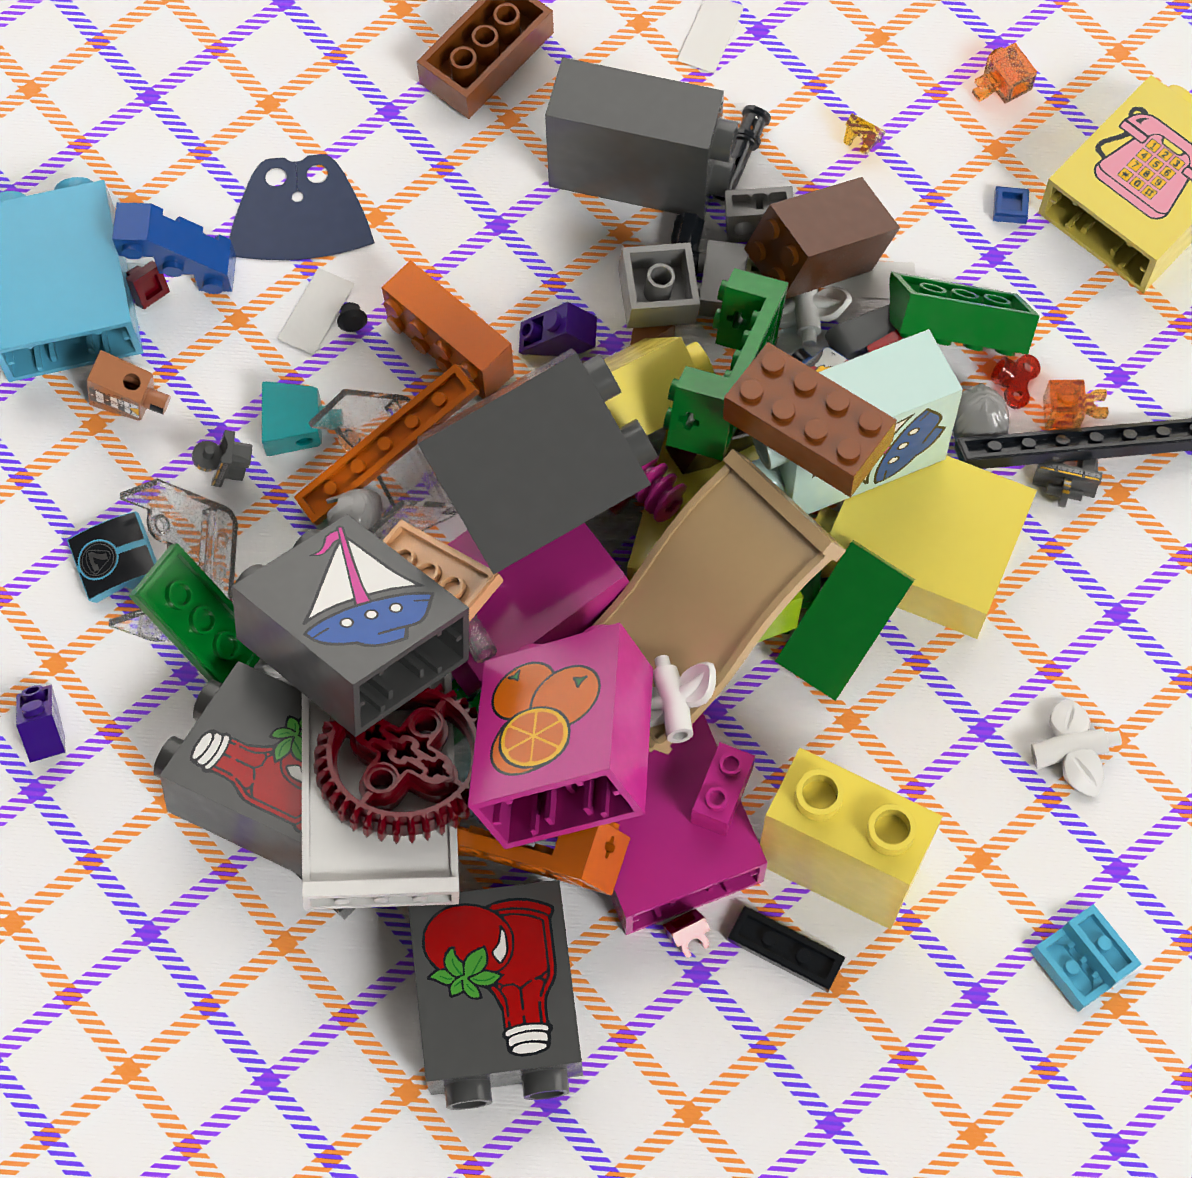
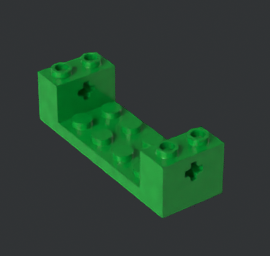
[663,268,789,461]

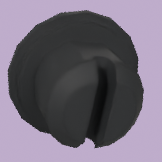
[337,302,368,332]

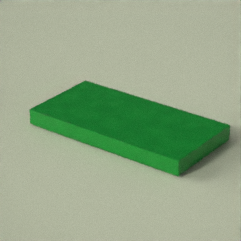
[775,540,915,701]
[129,543,261,684]

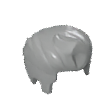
[953,383,1010,439]
[326,489,384,538]

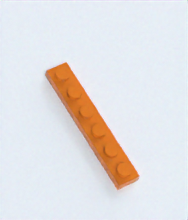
[294,363,480,526]

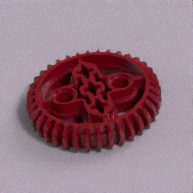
[313,683,478,844]

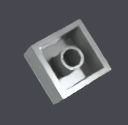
[618,242,700,329]

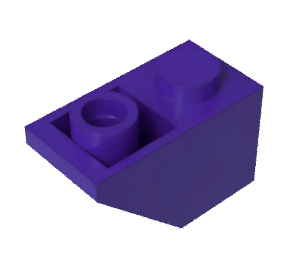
[518,302,597,357]
[16,684,66,763]

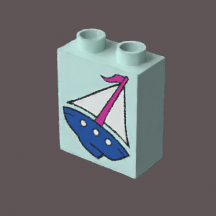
[752,329,963,514]

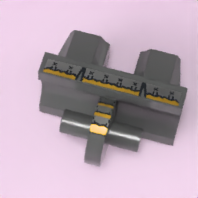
[192,430,253,487]
[1032,459,1103,508]

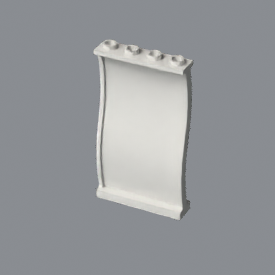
[302,672,459,910]

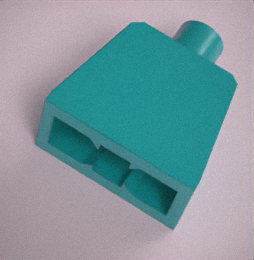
[262,381,342,456]

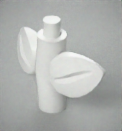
[780,286,852,347]
[650,655,716,743]
[1031,699,1122,797]

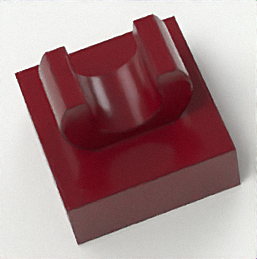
[126,261,170,309]

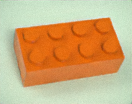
[381,260,514,399]

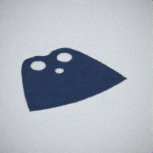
[229,154,375,260]

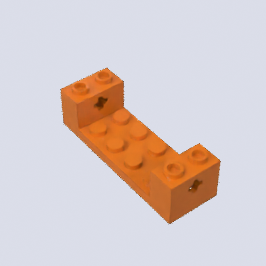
[457,817,631,896]

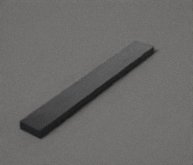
[954,418,1192,469]

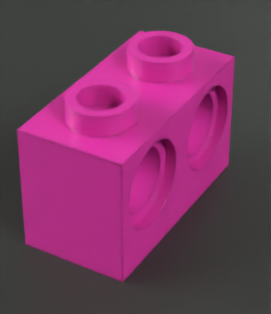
[691,742,755,836]

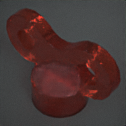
[991,354,1041,409]

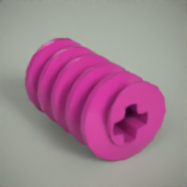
[635,456,687,523]

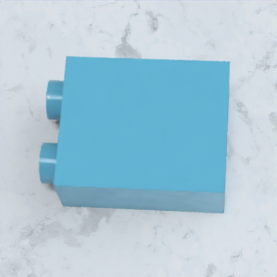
[0,177,144,382]

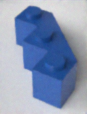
[112,202,236,294]

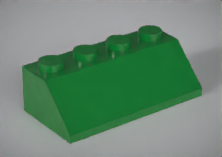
[889,272,1040,356]

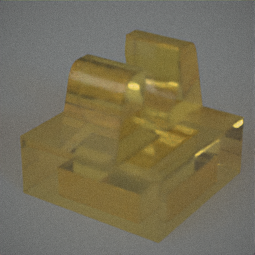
[843,113,886,154]

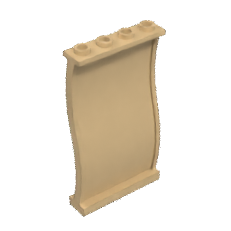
[592,449,846,754]

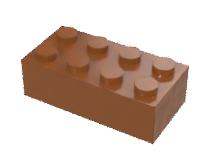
[416,0,554,119]
[723,342,897,498]

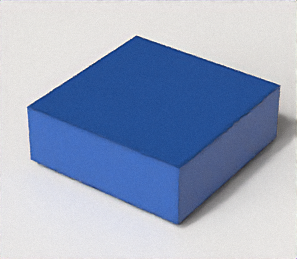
[993,186,1029,224]

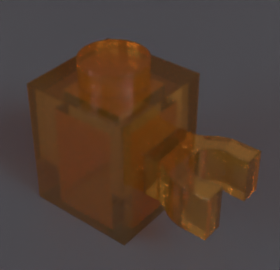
[972,43,1037,104]
[1043,379,1109,429]

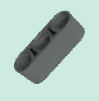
[825,304,905,360]

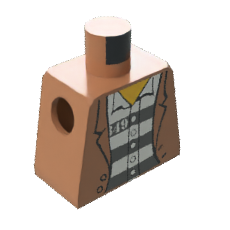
[87,350,171,421]

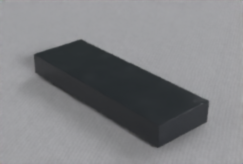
[727,905,845,993]

